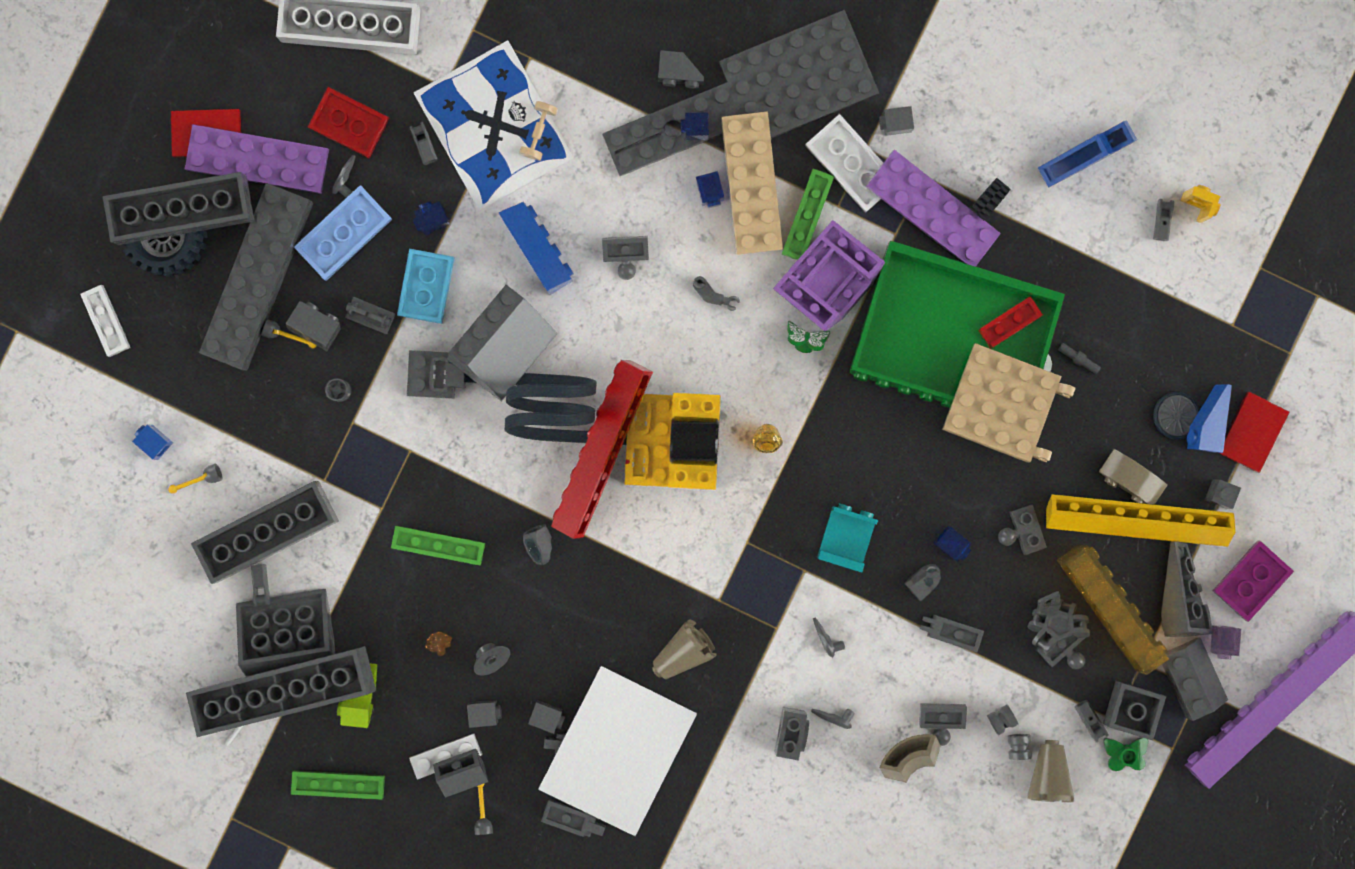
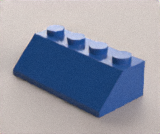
[499,202,574,295]

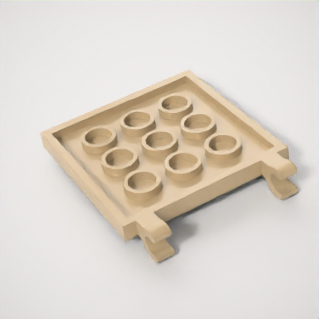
[942,343,1075,463]

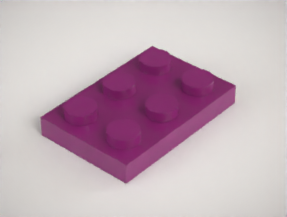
[1212,540,1294,622]

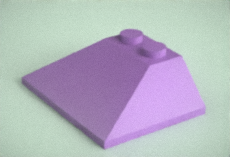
[773,220,885,331]

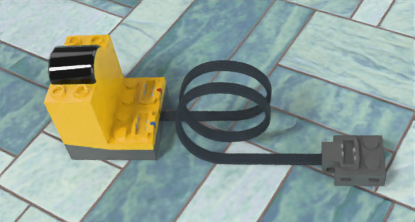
[407,350,721,490]

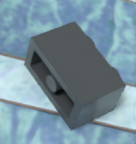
[286,301,341,351]
[433,749,488,798]

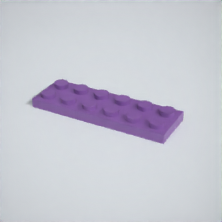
[185,125,329,194]
[865,150,1001,267]

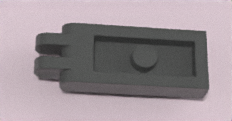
[920,615,984,652]

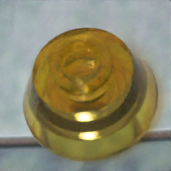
[752,424,783,453]

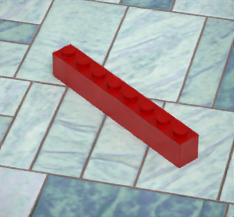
[551,360,653,539]

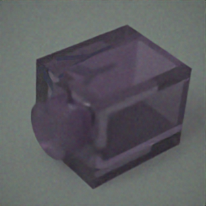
[1210,625,1241,660]

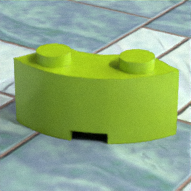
[337,663,377,728]

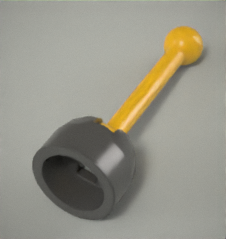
[262,319,316,348]
[168,463,223,494]
[474,783,493,835]

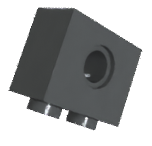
[774,707,809,761]

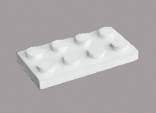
[805,114,883,213]

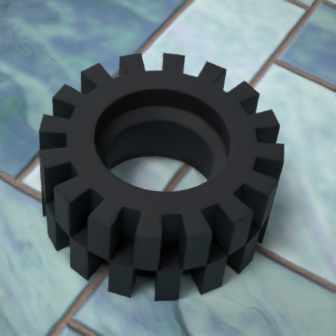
[970,178,1011,221]

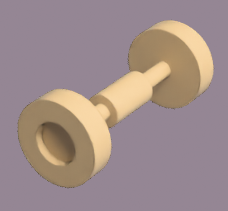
[519,101,558,161]

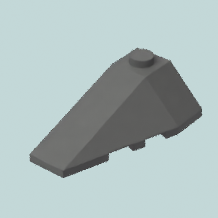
[1161,541,1213,637]

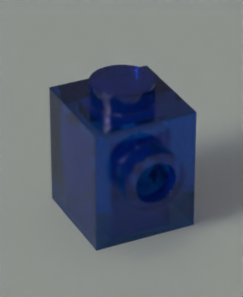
[681,112,709,140]
[413,201,450,235]

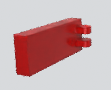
[978,296,1043,349]

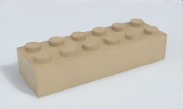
[721,111,783,255]

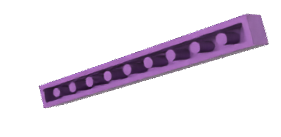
[1185,611,1355,789]

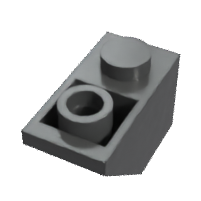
[658,50,704,89]

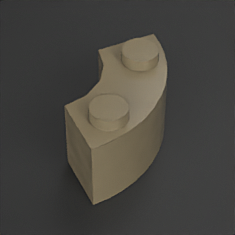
[1099,449,1167,505]
[879,734,941,783]

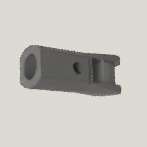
[410,122,438,165]
[1153,199,1174,241]
[251,564,271,607]
[1075,700,1109,743]

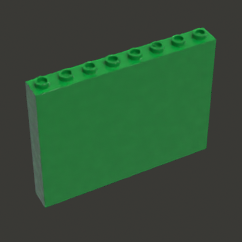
[849,241,1065,408]

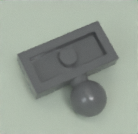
[602,236,649,280]
[998,504,1047,555]
[1036,623,1085,670]
[919,703,967,746]

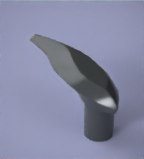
[333,155,356,198]
[813,617,845,658]
[811,709,855,729]

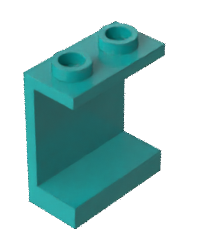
[817,503,878,572]

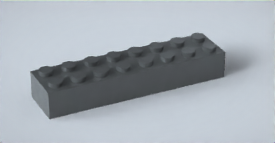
[199,183,314,371]
[186,646,376,737]

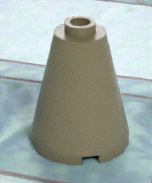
[652,620,717,679]
[1028,740,1074,802]

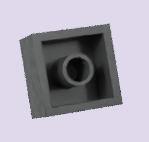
[1103,680,1166,741]

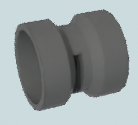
[325,379,351,402]
[987,705,1018,736]
[1007,734,1032,760]

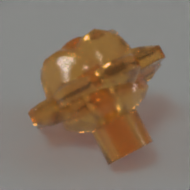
[425,632,452,656]

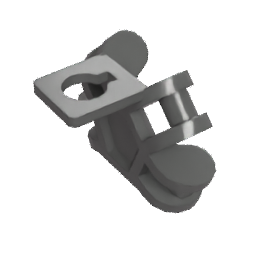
[1027,591,1090,655]

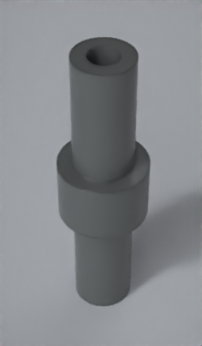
[1058,343,1101,374]

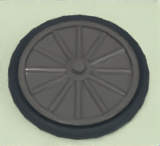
[1153,392,1199,440]

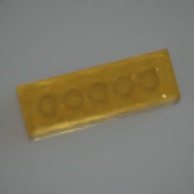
[1057,544,1169,675]

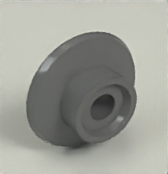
[474,643,510,676]

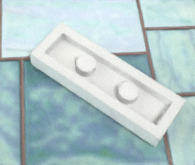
[80,285,131,357]
[409,733,482,779]

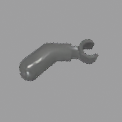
[693,276,740,311]

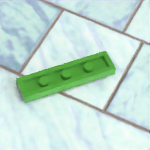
[781,169,834,260]
[391,526,485,566]
[291,770,385,800]

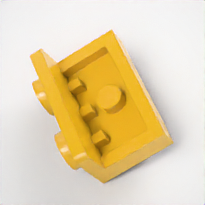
[1180,185,1221,223]

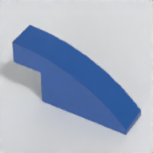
[1038,120,1137,188]

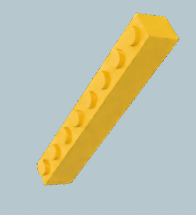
[1046,494,1236,547]

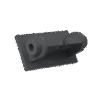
[345,297,395,334]

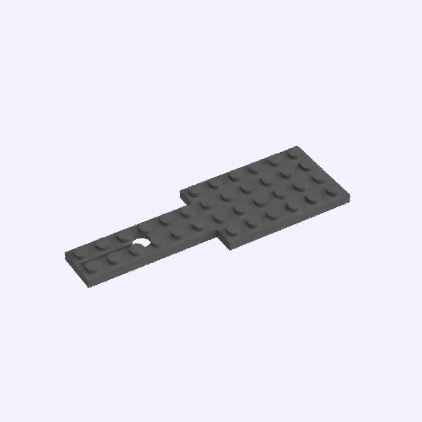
[602,10,879,177]

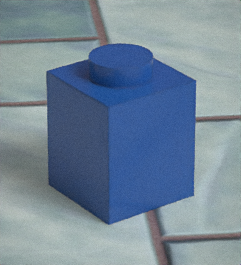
[132,424,173,460]

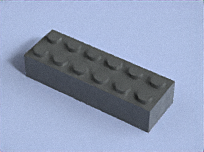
[103,172,254,245]
[191,481,339,584]

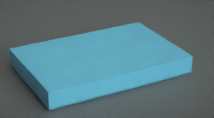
[397,249,455,324]

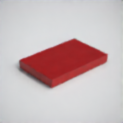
[308,87,390,158]
[171,109,241,157]
[1219,392,1290,473]

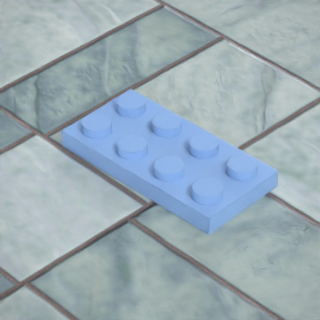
[294,185,392,281]

